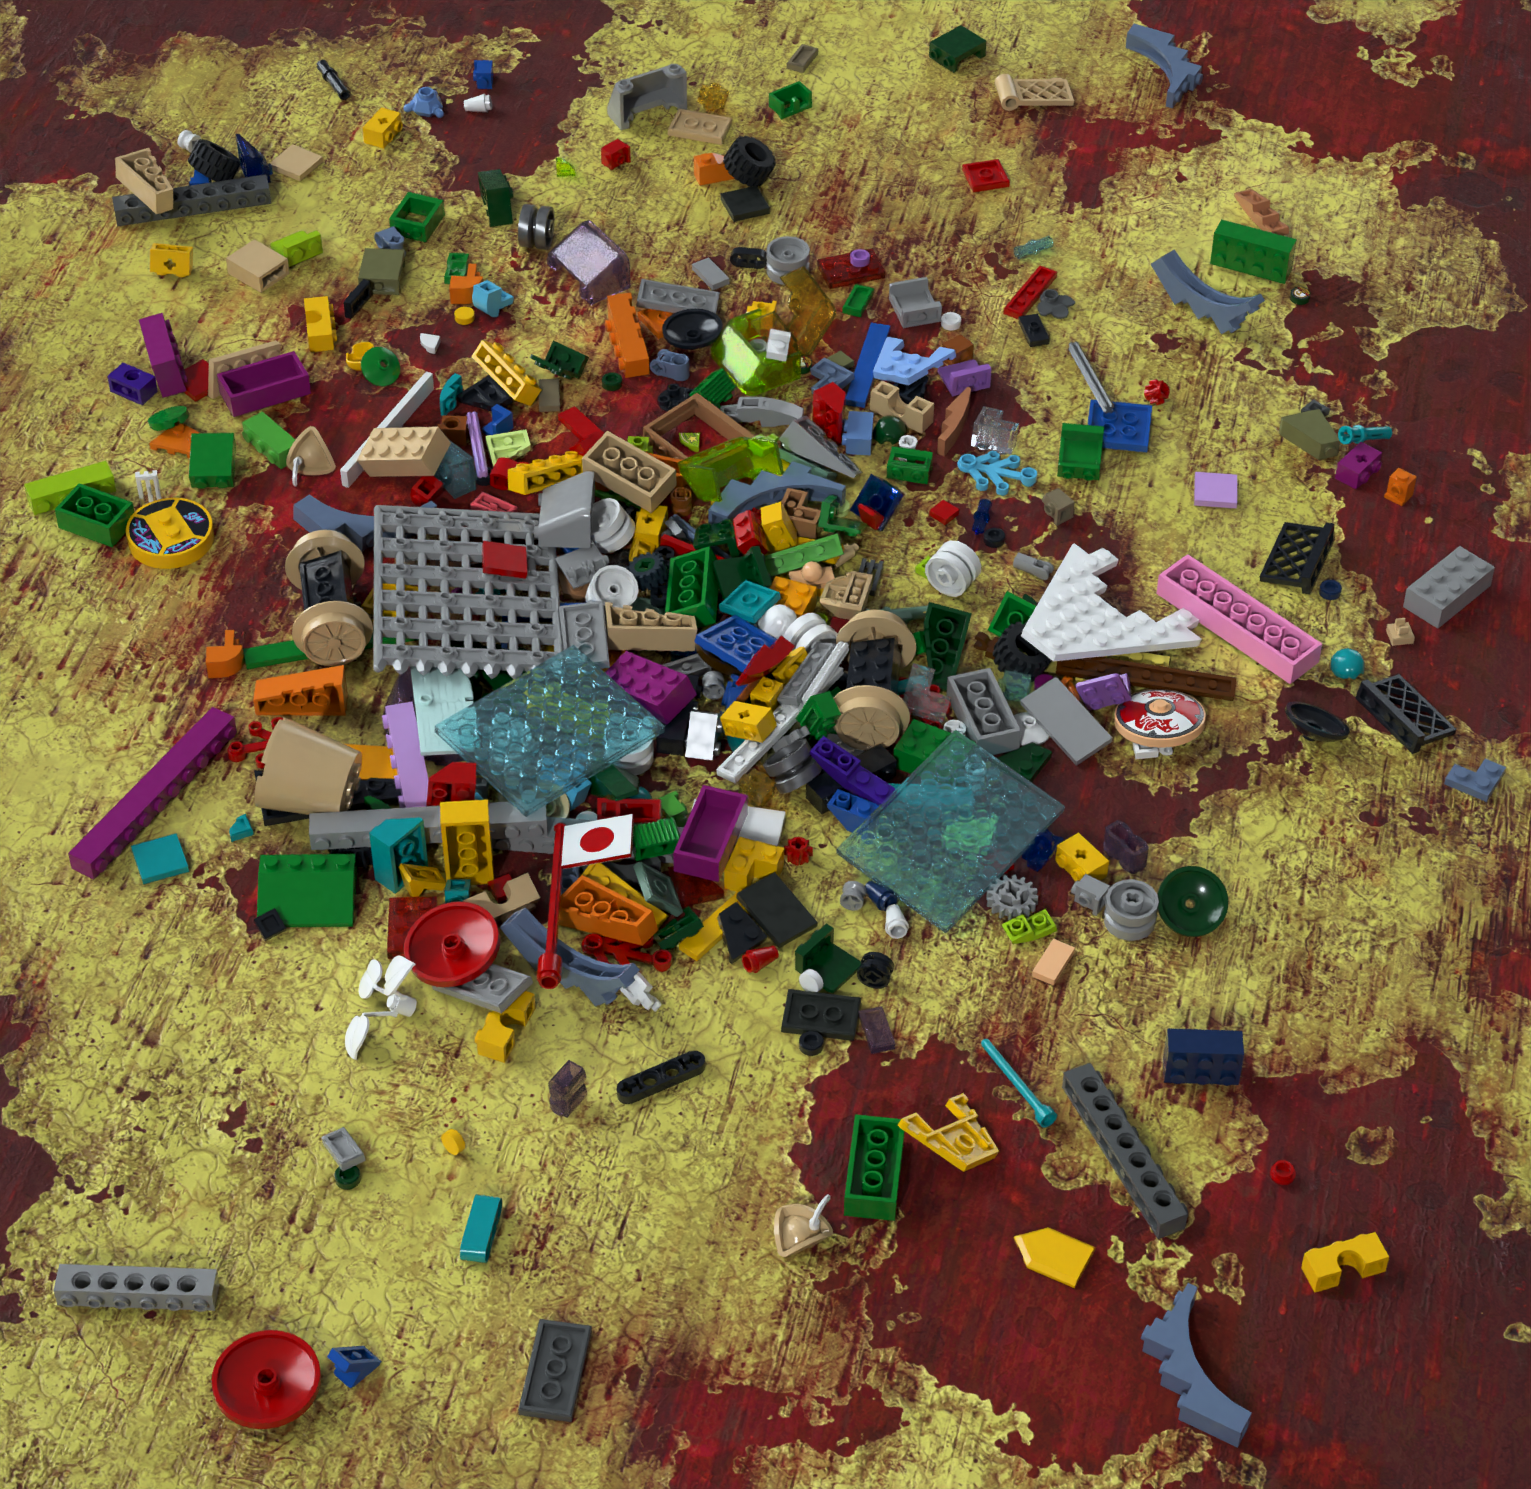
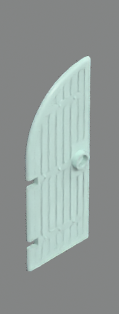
[410,666,481,756]

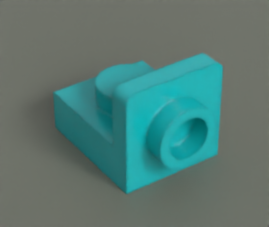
[445,879,471,904]

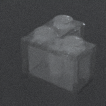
[971,406,1019,455]
[902,663,951,723]

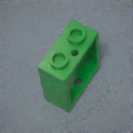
[389,192,445,242]

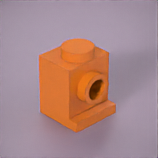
[1384,468,1417,506]

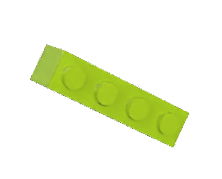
[24,461,116,515]

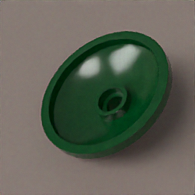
[1157,866,1228,937]

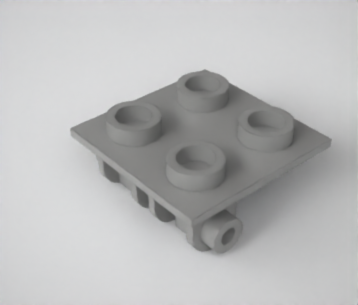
[555,543,609,589]

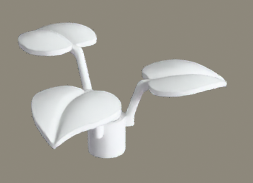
[345,955,417,1060]

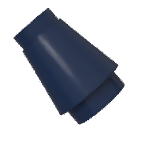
[865,881,897,911]

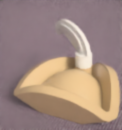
[286,426,336,487]
[774,1194,833,1257]

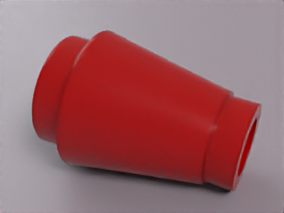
[742,946,779,973]

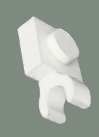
[1132,742,1173,759]
[620,972,662,1012]

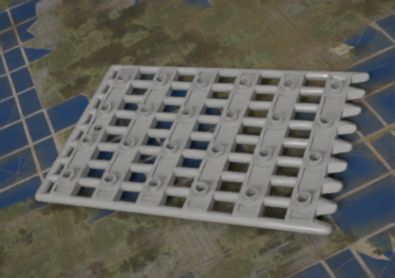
[373,505,565,681]

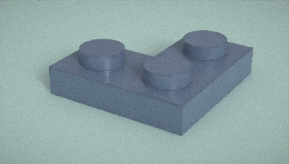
[810,358,855,394]
[1444,759,1506,802]

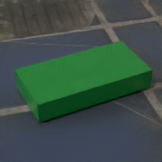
[842,284,874,317]

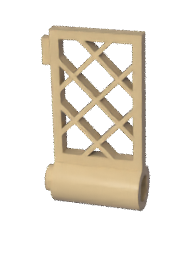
[995,74,1074,111]

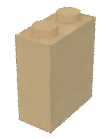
[226,239,289,293]

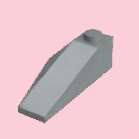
[779,416,862,478]

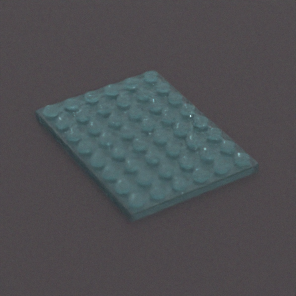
[434,645,665,817]
[836,730,1065,933]

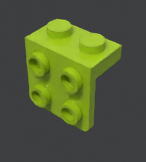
[270,230,323,267]

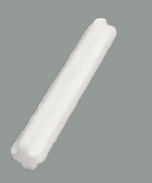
[802,641,849,705]

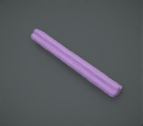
[467,411,488,478]

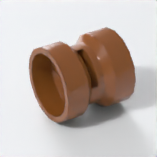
[671,487,692,517]

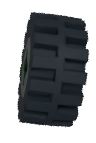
[626,552,668,591]

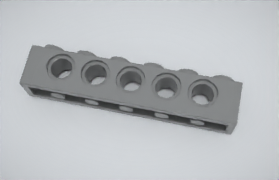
[53,1264,220,1312]

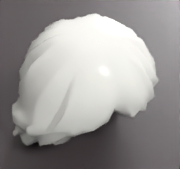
[758,604,797,639]

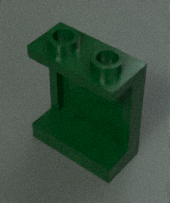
[929,25,987,73]

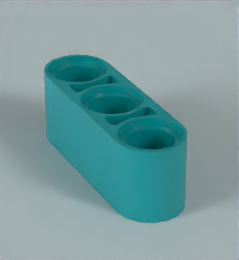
[460,1194,502,1263]

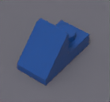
[327,1346,382,1388]

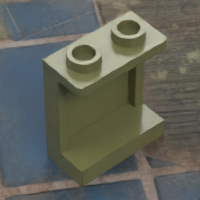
[358,248,405,295]

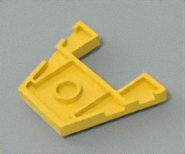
[898,1093,999,1172]

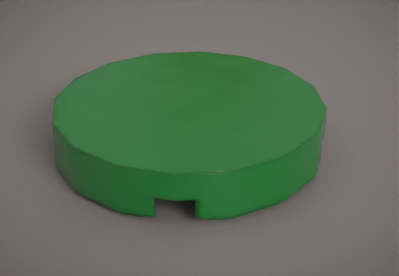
[147,406,189,431]

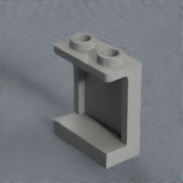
[889,277,942,328]

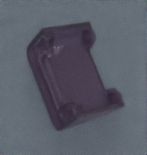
[546,220,631,305]

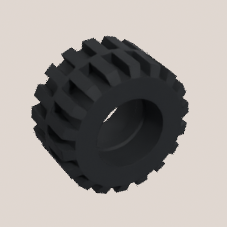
[723,136,776,187]
[188,139,241,182]
[993,622,1051,683]

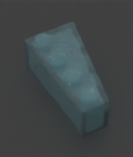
[434,439,477,499]

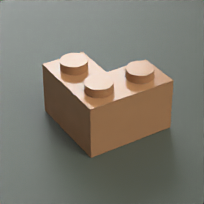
[781,488,822,540]

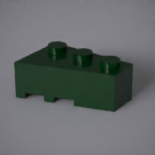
[478,169,513,227]

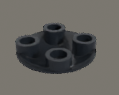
[657,384,694,412]

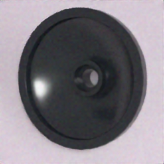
[662,309,723,350]
[1285,701,1350,742]

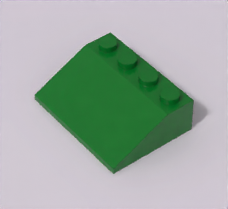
[257,854,358,927]

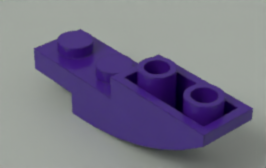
[809,736,898,810]

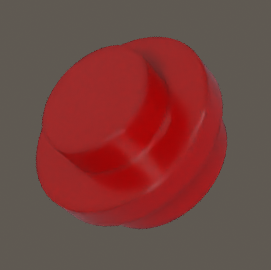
[1270,1160,1296,1185]

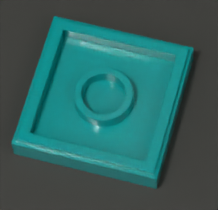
[719,580,781,624]
[131,833,189,884]

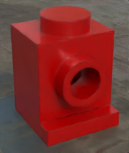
[601,138,631,170]
[410,476,444,507]

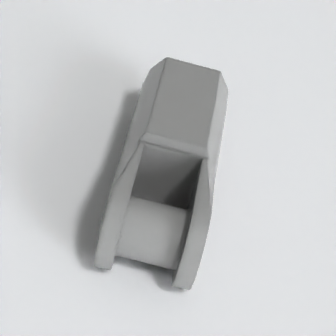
[1013,552,1054,580]

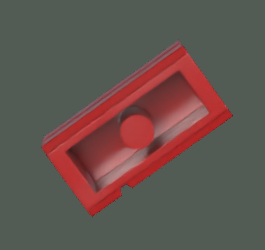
[733,510,768,555]

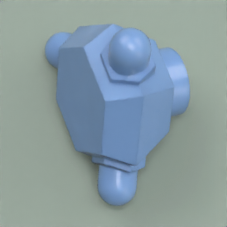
[403,87,444,118]

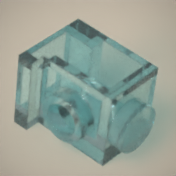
[998,670,1032,702]

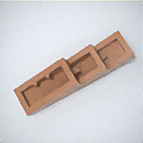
[1234,189,1289,236]
[937,387,971,456]

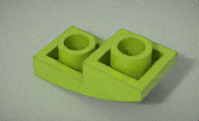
[1001,909,1057,944]

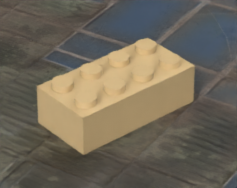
[357,427,451,477]
[582,431,677,513]

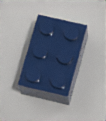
[1163,1028,1244,1086]

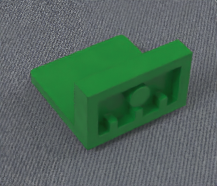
[818,495,867,536]

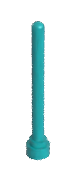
[981,1039,1057,1128]

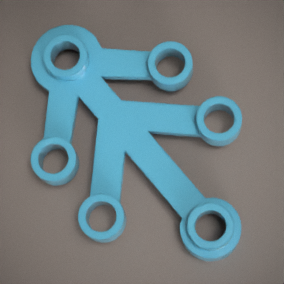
[957,450,1037,496]

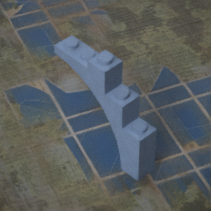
[1126,24,1203,108]
[1151,249,1265,334]
[708,461,846,525]
[293,494,437,552]
[499,908,640,1007]
[1141,1283,1252,1448]

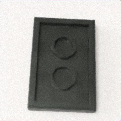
[736,872,818,948]
[781,989,861,1041]

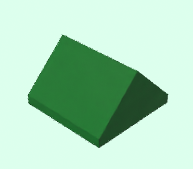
[988,591,1036,637]

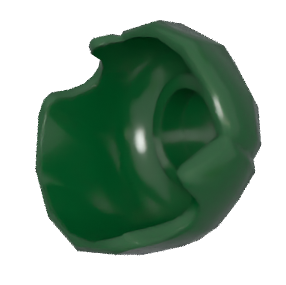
[873,416,907,445]

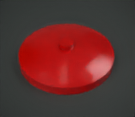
[404,902,501,987]
[211,1330,321,1429]

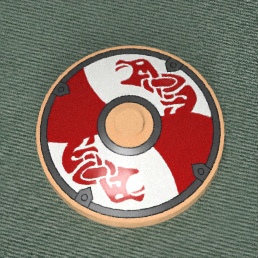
[1114,689,1206,748]

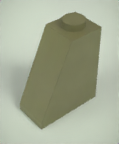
[1279,409,1340,460]

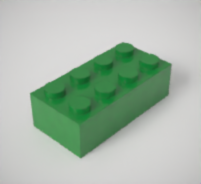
[1210,219,1297,284]
[665,546,719,628]
[844,1114,905,1221]

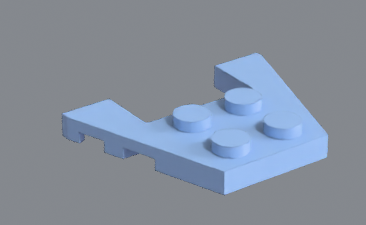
[873,337,956,385]

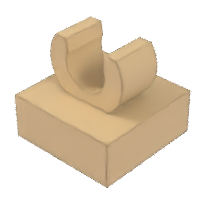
[1386,618,1415,646]

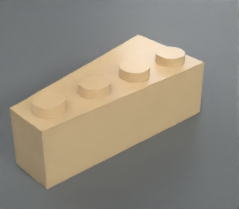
[115,148,173,214]
[604,602,697,652]

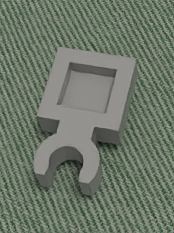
[772,726,810,753]

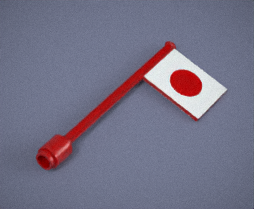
[537,814,634,989]

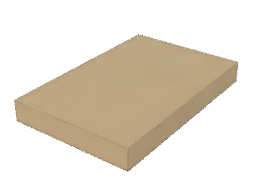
[668,108,732,145]

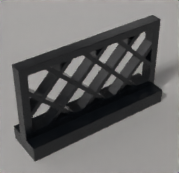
[1259,522,1335,595]
[1355,674,1457,754]

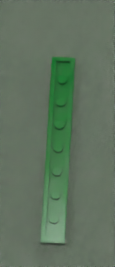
[243,634,419,670]

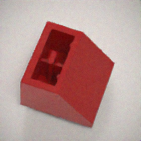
[812,382,846,444]
[426,762,476,807]

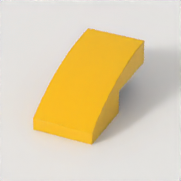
[629,535,656,561]

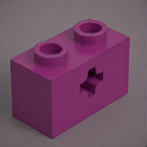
[1335,442,1382,489]

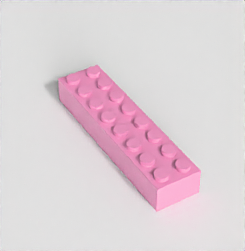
[1156,554,1322,684]

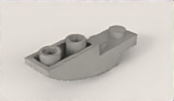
[720,396,804,427]

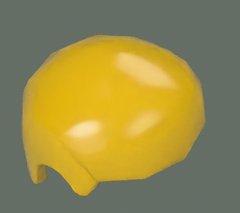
[346,342,374,371]

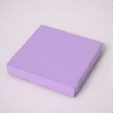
[1194,472,1237,508]

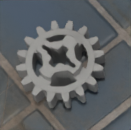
[986,875,1038,921]

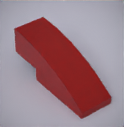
[735,635,795,686]
[597,797,661,823]

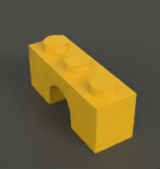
[304,296,337,352]
[475,991,536,1063]
[1301,1232,1389,1293]

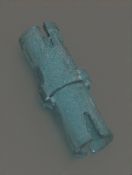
[1014,235,1053,259]

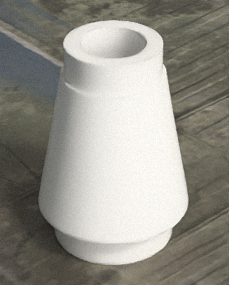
[464,94,492,112]
[885,904,909,939]

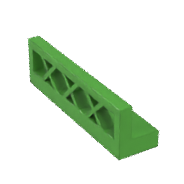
[765,533,844,577]

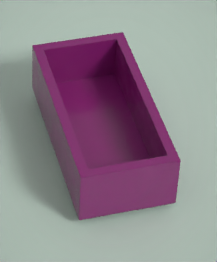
[139,313,188,398]
[217,351,311,417]
[597,651,697,725]
[673,785,748,882]

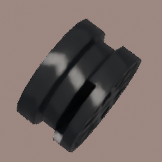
[857,952,894,989]

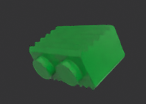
[689,368,736,409]
[632,818,680,861]

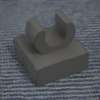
[661,518,689,543]

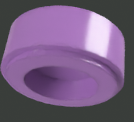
[850,249,870,267]

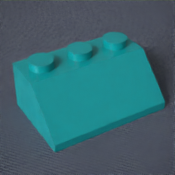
[369,817,428,894]

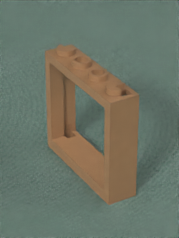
[643,393,754,487]

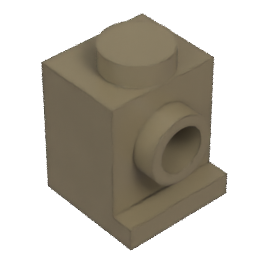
[1042,488,1075,526]

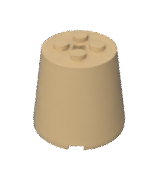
[254,717,362,815]

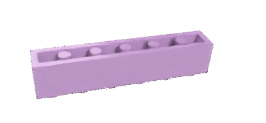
[382,702,428,808]

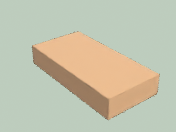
[1032,939,1075,986]

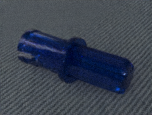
[972,499,992,535]

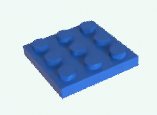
[1088,399,1152,452]
[695,615,777,672]

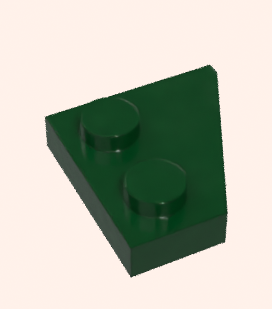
[991,742,1052,786]
[653,906,704,950]

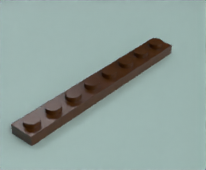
[1055,657,1236,701]

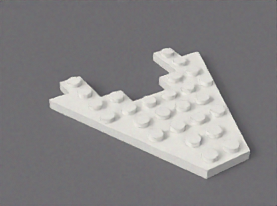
[1021,543,1201,661]

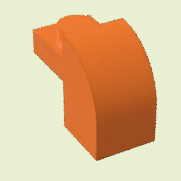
[449,264,483,304]
[206,630,245,678]

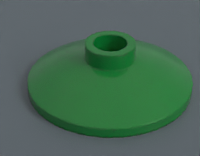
[361,347,400,387]

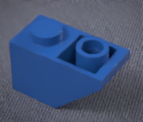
[827,789,879,839]

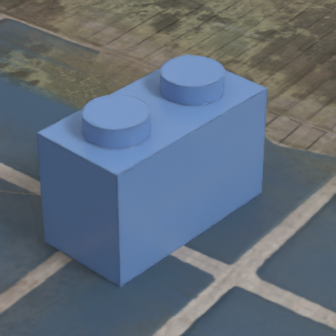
[842,411,874,456]

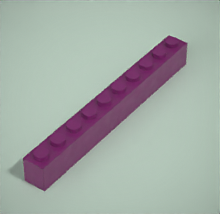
[68,707,237,880]

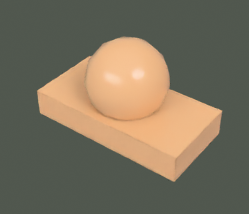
[789,561,835,589]

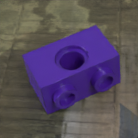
[107,363,158,406]

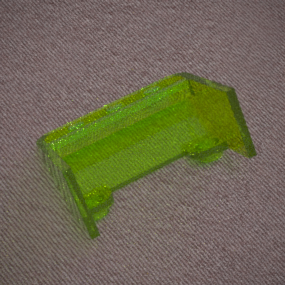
[711,308,801,396]
[677,437,784,502]

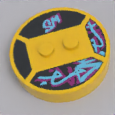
[126,498,214,569]

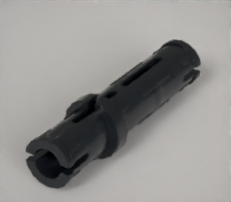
[316,59,350,100]

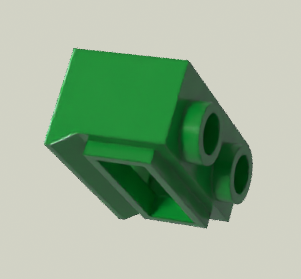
[769,81,812,120]
[886,446,933,484]
[795,691,841,741]

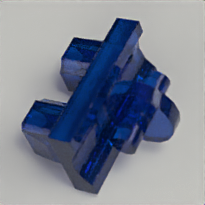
[1022,828,1064,872]

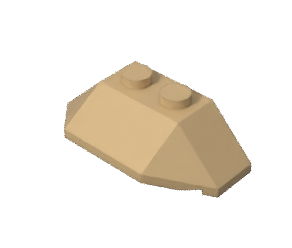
[820,571,873,620]

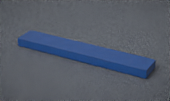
[845,323,890,408]

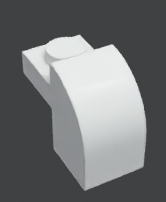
[765,329,791,362]

